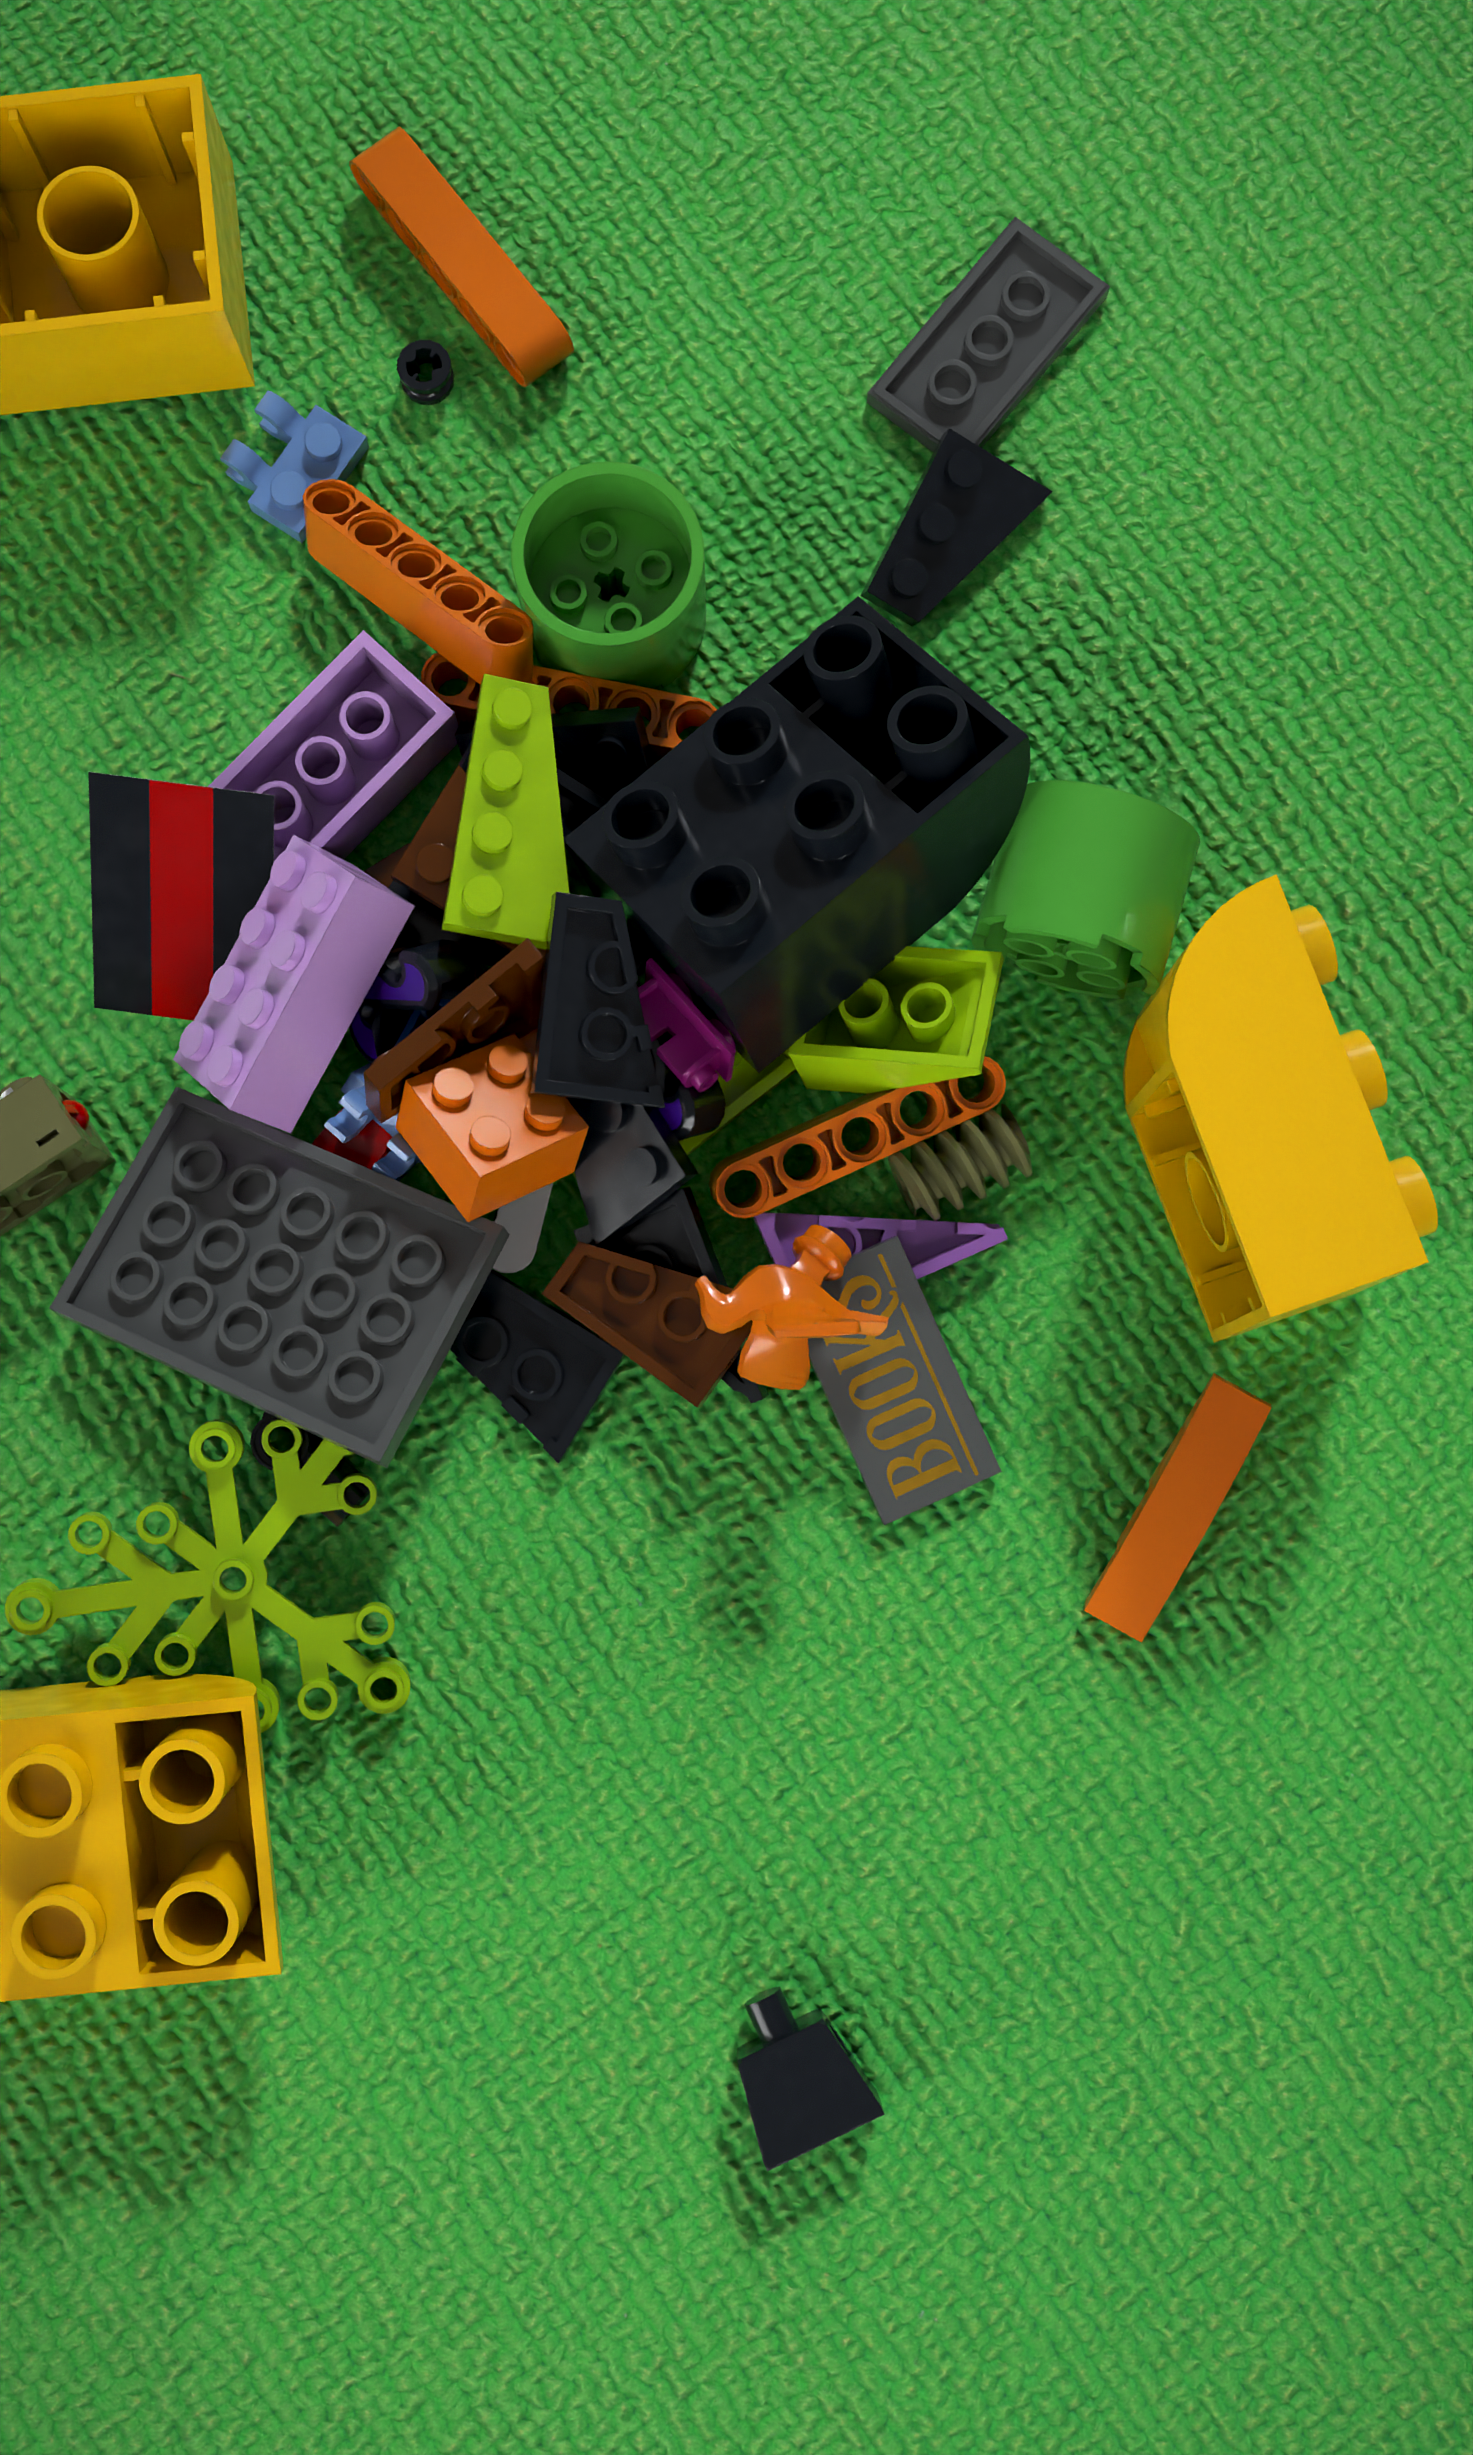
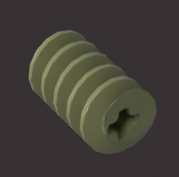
[888,1104,1033,1221]

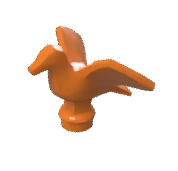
[695,1225,889,1390]

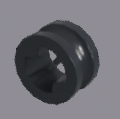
[397,340,454,405]

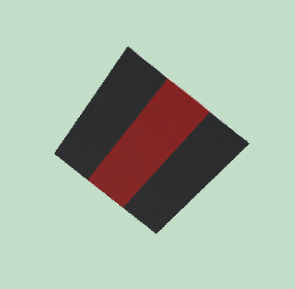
[88,772,274,1021]

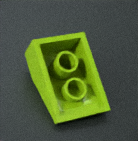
[788,946,1004,1094]

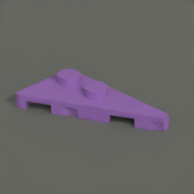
[753,1212,1008,1279]

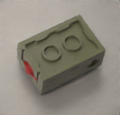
[0,1074,116,1236]

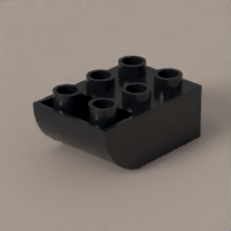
[564,596,1030,1073]

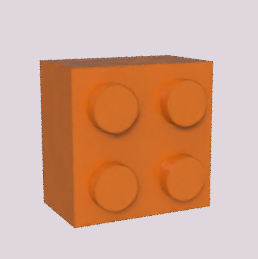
[395,1033,589,1222]

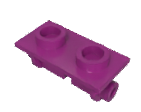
[637,958,736,1092]

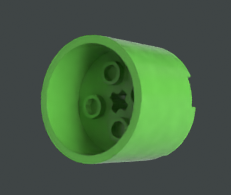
[511,461,706,689]
[971,780,1200,999]

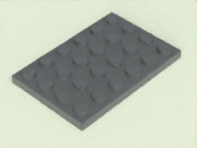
[49,1087,510,1468]

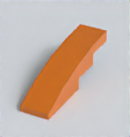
[1084,1373,1272,1643]

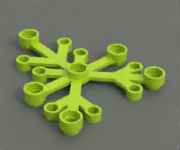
[5,1418,411,1733]

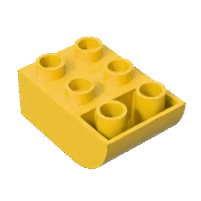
[0,74,255,415]
[1123,874,1438,1343]
[0,1674,283,2002]

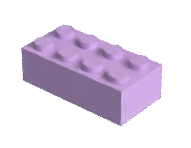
[208,630,459,861]
[173,835,415,1133]

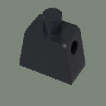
[737,1987,885,2172]

